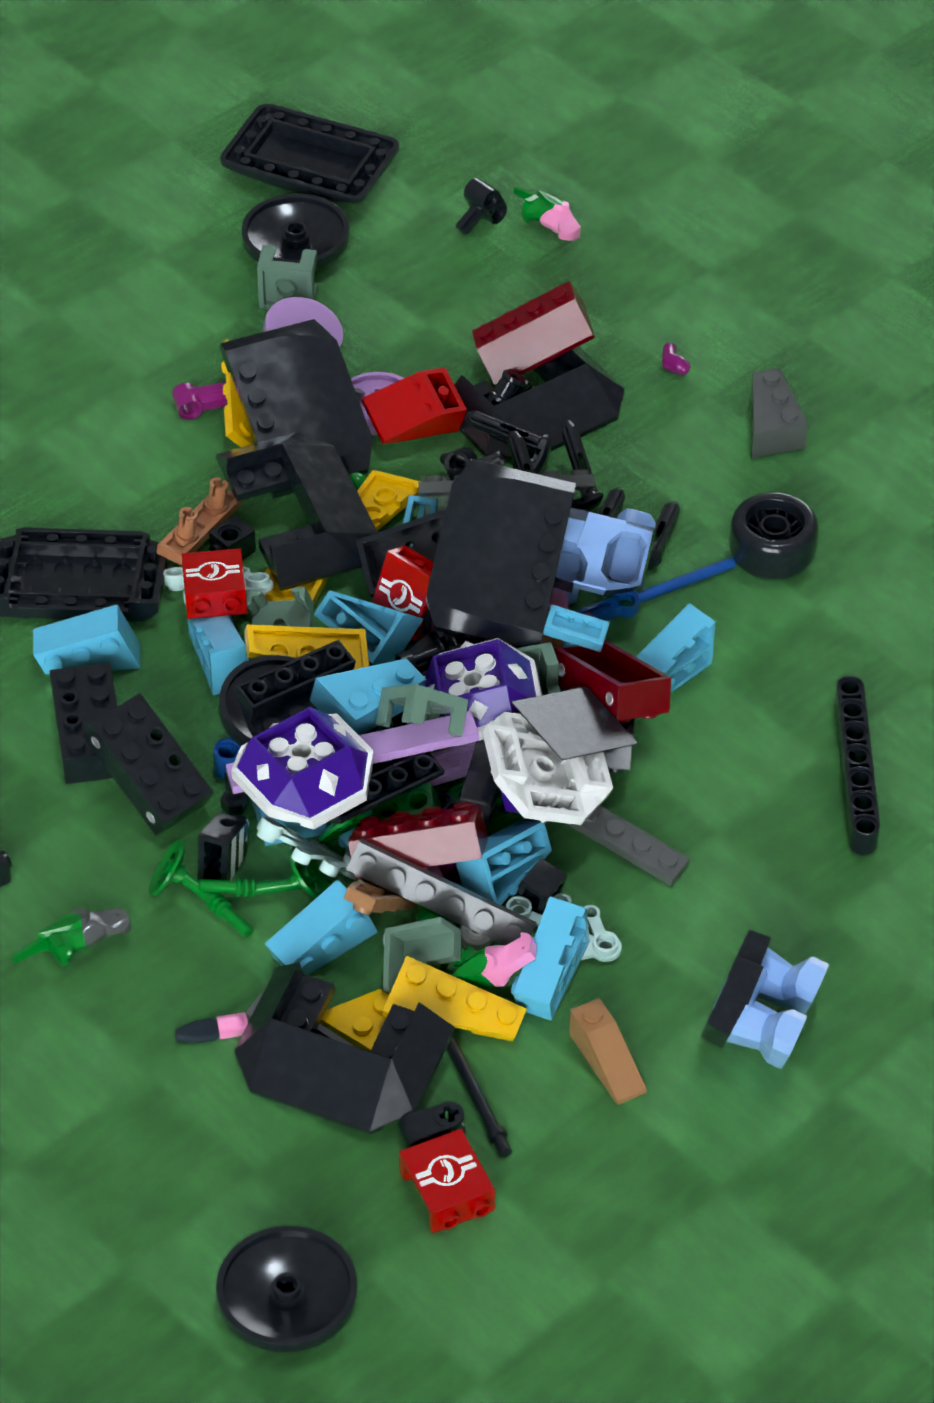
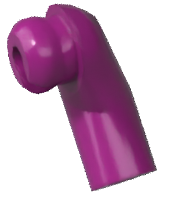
[662,343,691,375]

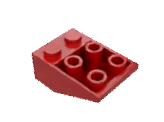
[361,367,467,445]

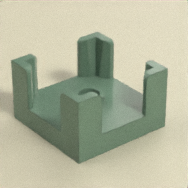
[257,245,318,309]
[244,587,314,645]
[376,684,468,737]

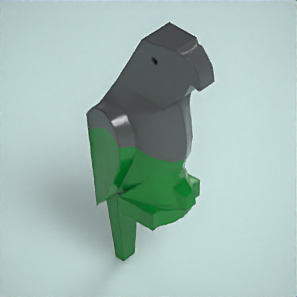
[11,907,131,967]

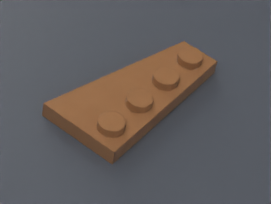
[343,878,418,915]

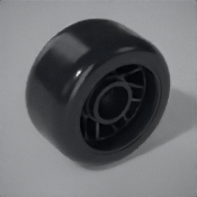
[729,492,819,580]

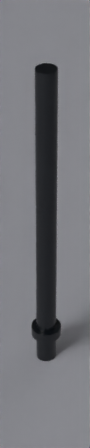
[447,1034,512,1158]

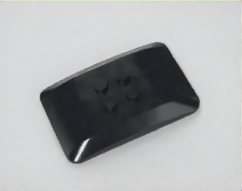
[220,104,399,203]

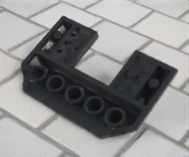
[454,346,624,458]
[216,432,378,591]
[234,962,455,1135]

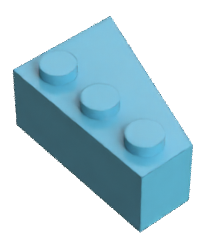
[314,590,423,665]
[636,603,716,693]
[33,604,141,674]
[187,615,249,695]
[310,658,426,735]
[456,821,552,905]
[265,880,378,975]
[511,896,590,1021]

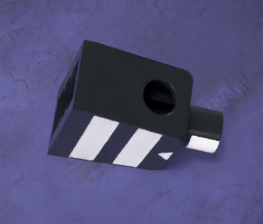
[197,813,249,881]

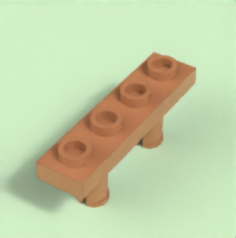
[157,477,243,565]

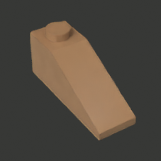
[569,998,647,1105]

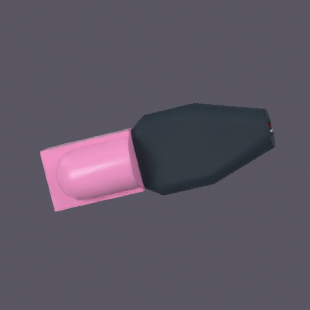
[175,1012,248,1043]

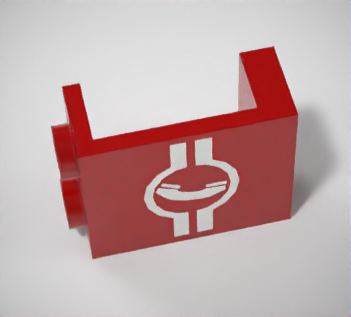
[372,545,434,641]
[181,548,247,619]
[399,1129,495,1233]

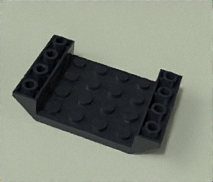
[235,640,445,824]

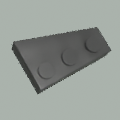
[751,368,808,459]

